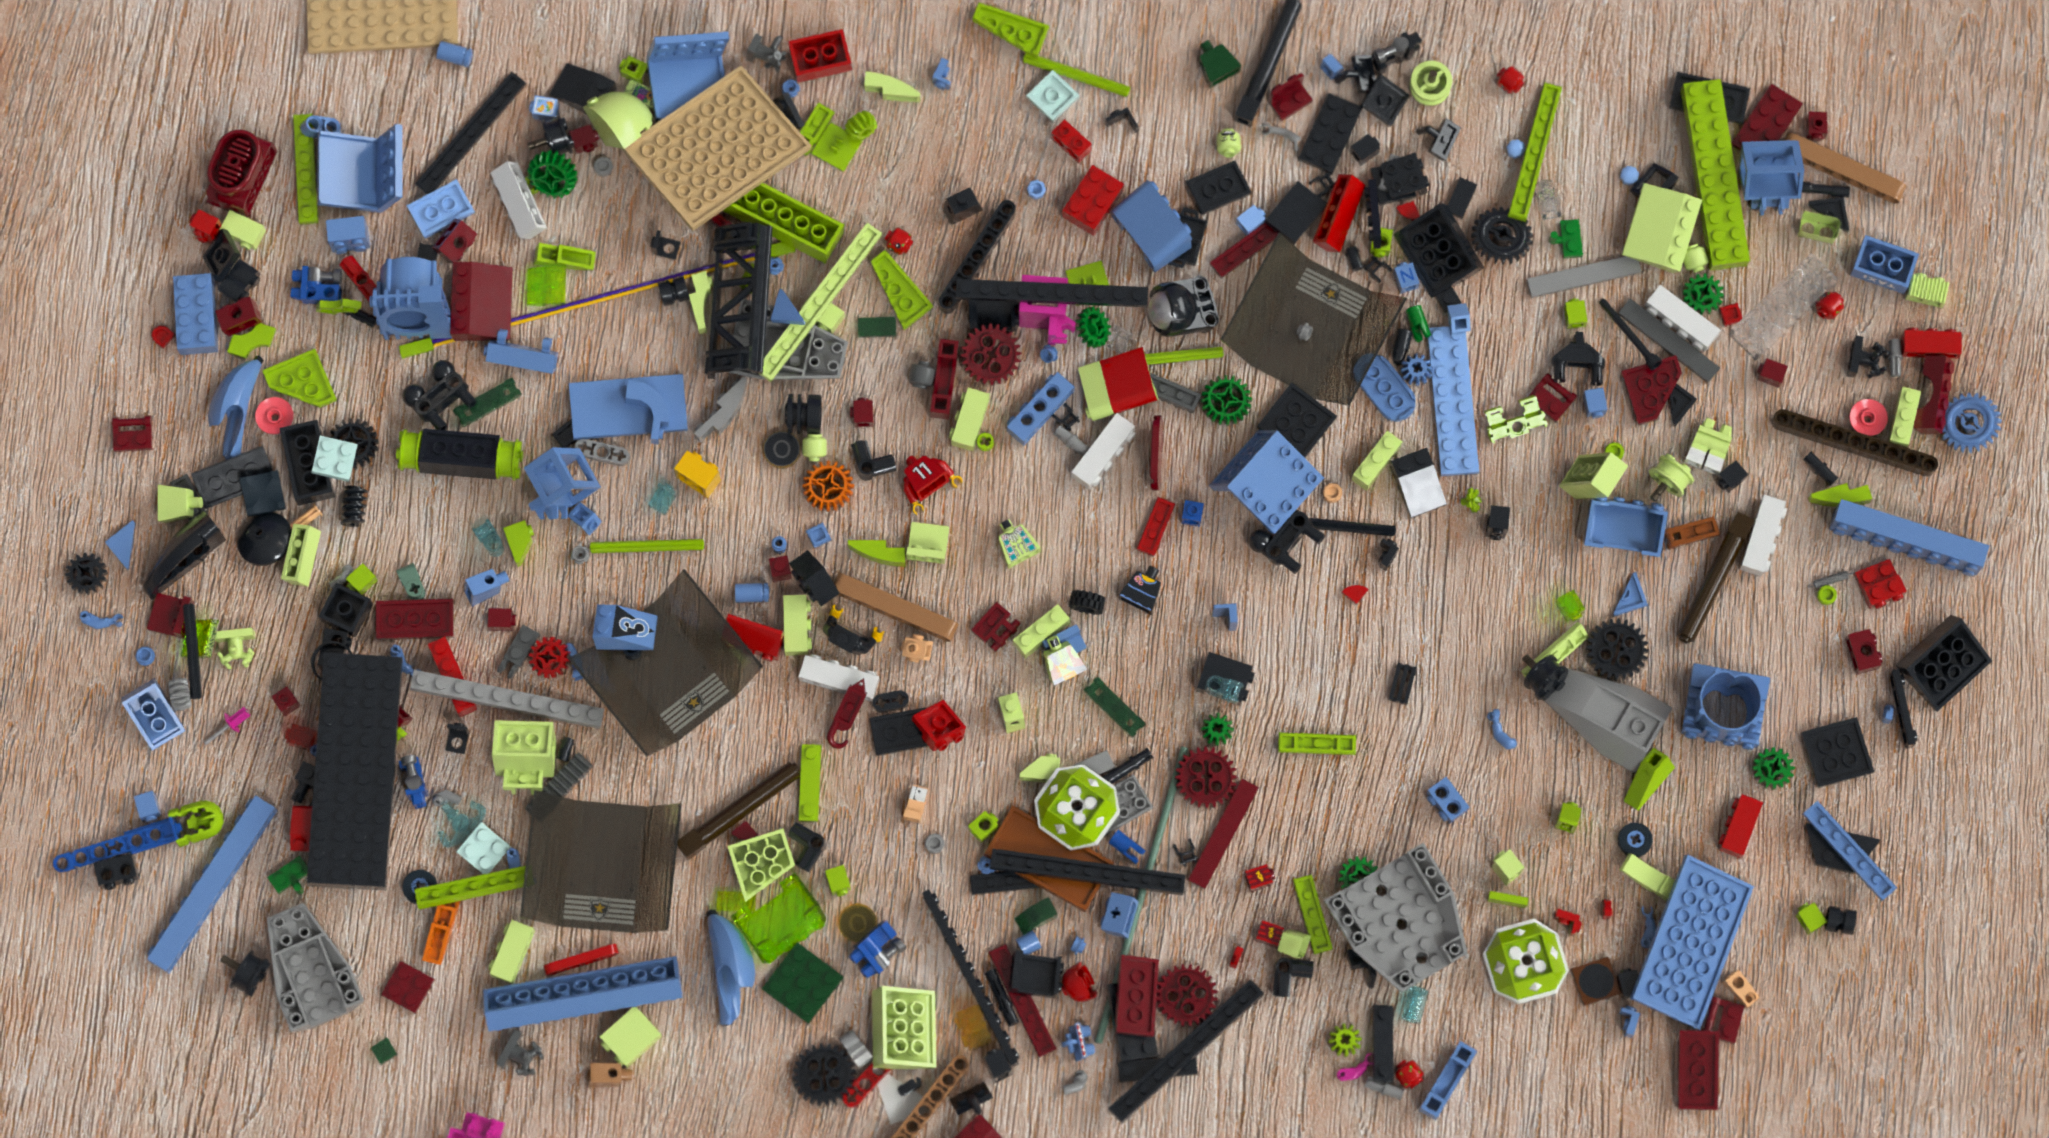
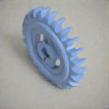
[1942,392,2002,453]

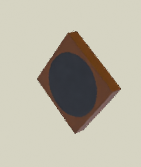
[1571,957,1621,1006]

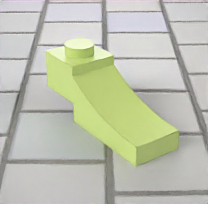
[689,271,714,334]
[1619,854,1675,902]

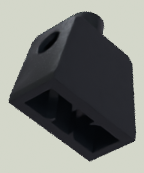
[943,187,983,225]

